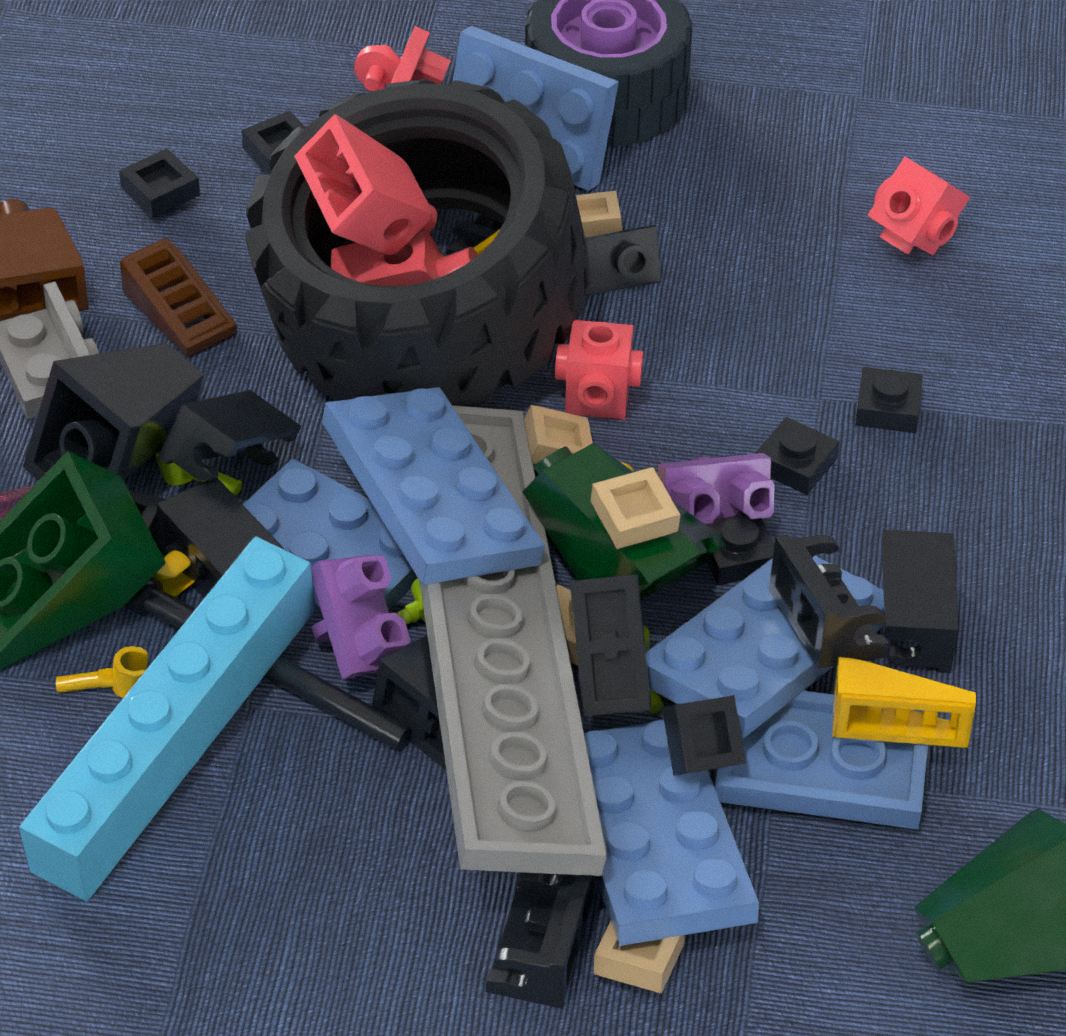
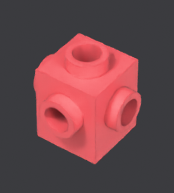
[867,156,970,256]
[555,320,643,420]

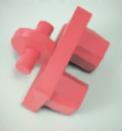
[354,26,451,91]

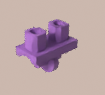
[658,453,775,524]
[311,555,411,680]

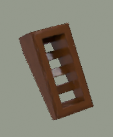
[120,238,237,357]

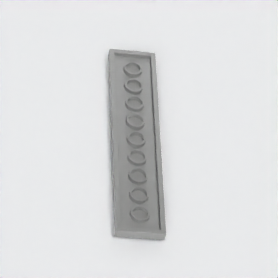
[420,406,607,876]

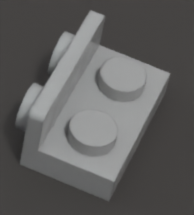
[0,282,99,419]

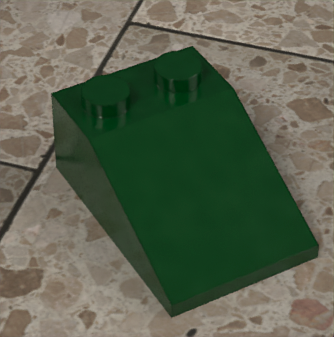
[0,451,166,670]

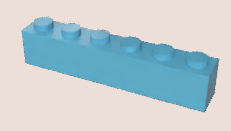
[19,536,316,902]

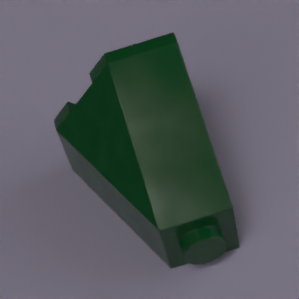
[522,443,726,600]
[914,808,1066,982]

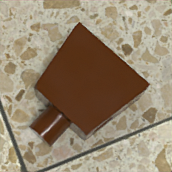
[0,199,89,321]

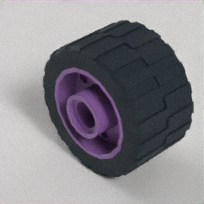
[525,0,692,146]

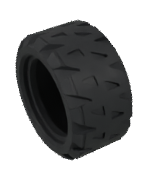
[245,79,590,407]

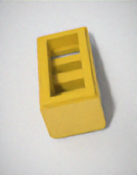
[832,657,976,748]

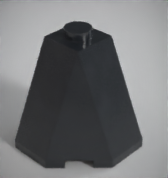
[23,343,205,480]

